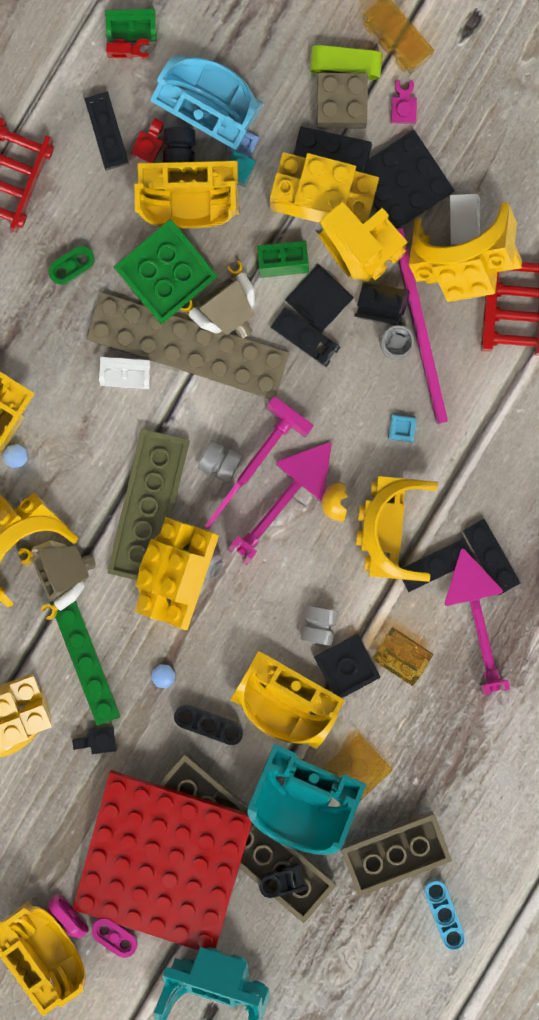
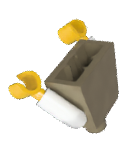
[180,260,255,339]
[18,540,96,620]

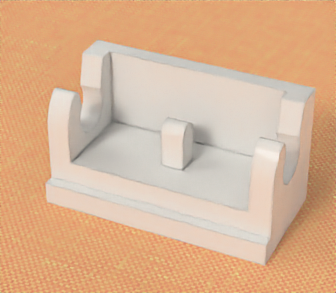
[450,194,481,245]
[99,357,151,389]

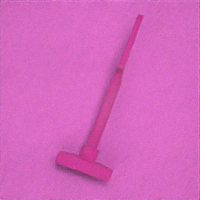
[204,396,314,529]
[228,442,332,565]
[444,549,510,695]

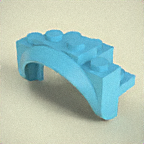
[150,54,264,150]

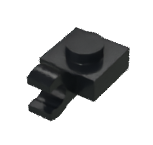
[72,726,117,754]

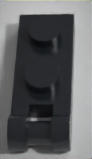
[270,307,341,368]

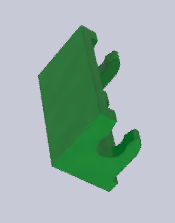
[105,9,157,43]
[257,240,309,278]

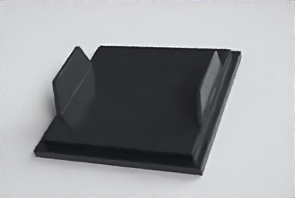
[285,264,354,333]

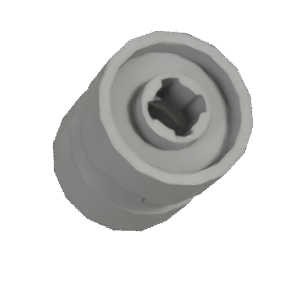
[380,325,414,361]
[198,440,243,483]
[301,605,339,646]

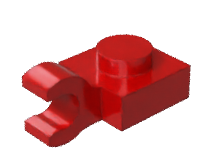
[106,39,150,59]
[130,118,165,163]

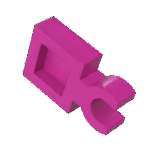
[391,80,417,124]

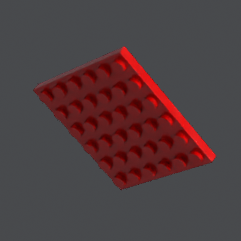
[72,770,252,951]

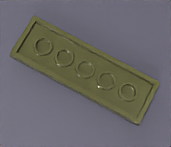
[107,429,190,580]

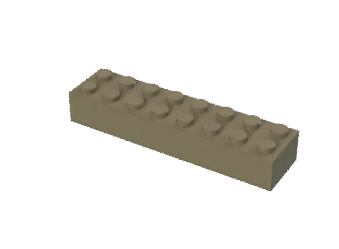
[158,752,337,923]

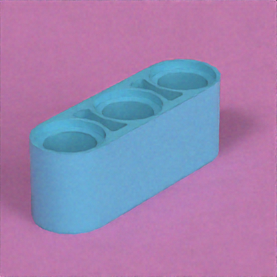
[423,878,465,950]

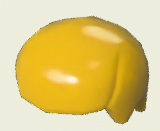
[322,482,348,523]

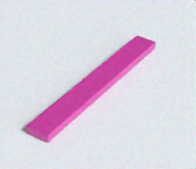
[397,228,448,424]

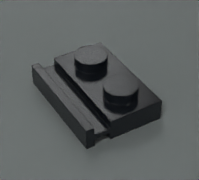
[354,282,410,326]

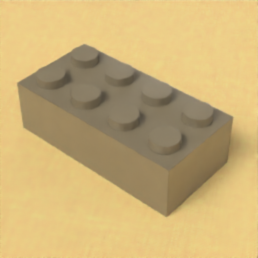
[341,811,452,897]

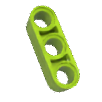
[309,45,383,80]

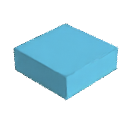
[389,414,417,443]

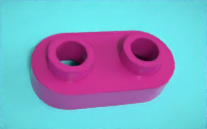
[48,894,89,939]
[92,918,138,958]

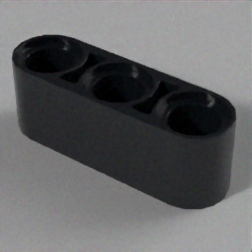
[174,704,243,745]

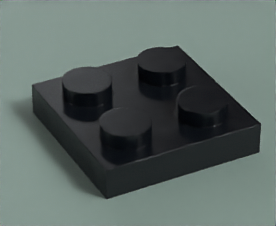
[314,634,381,698]

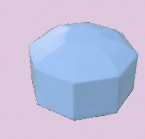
[3,444,29,469]
[151,664,176,688]

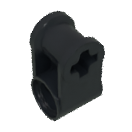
[258,863,308,898]

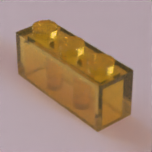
[363,0,435,75]

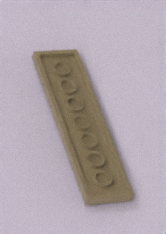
[87,292,289,399]

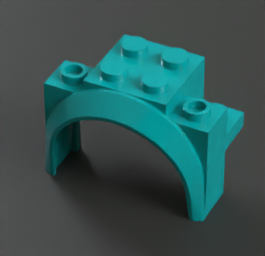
[154,947,270,1020]

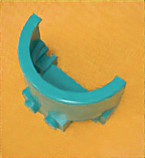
[247,744,367,855]

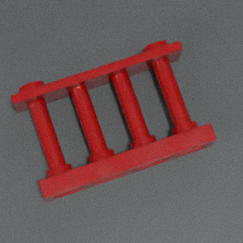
[0,118,54,233]
[481,262,539,356]

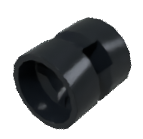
[163,127,196,163]

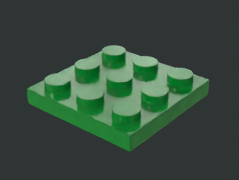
[113,219,218,325]

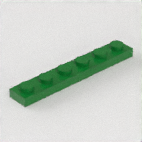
[47,597,121,726]

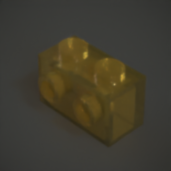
[371,627,433,686]

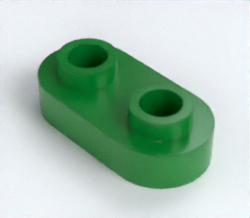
[49,246,95,285]

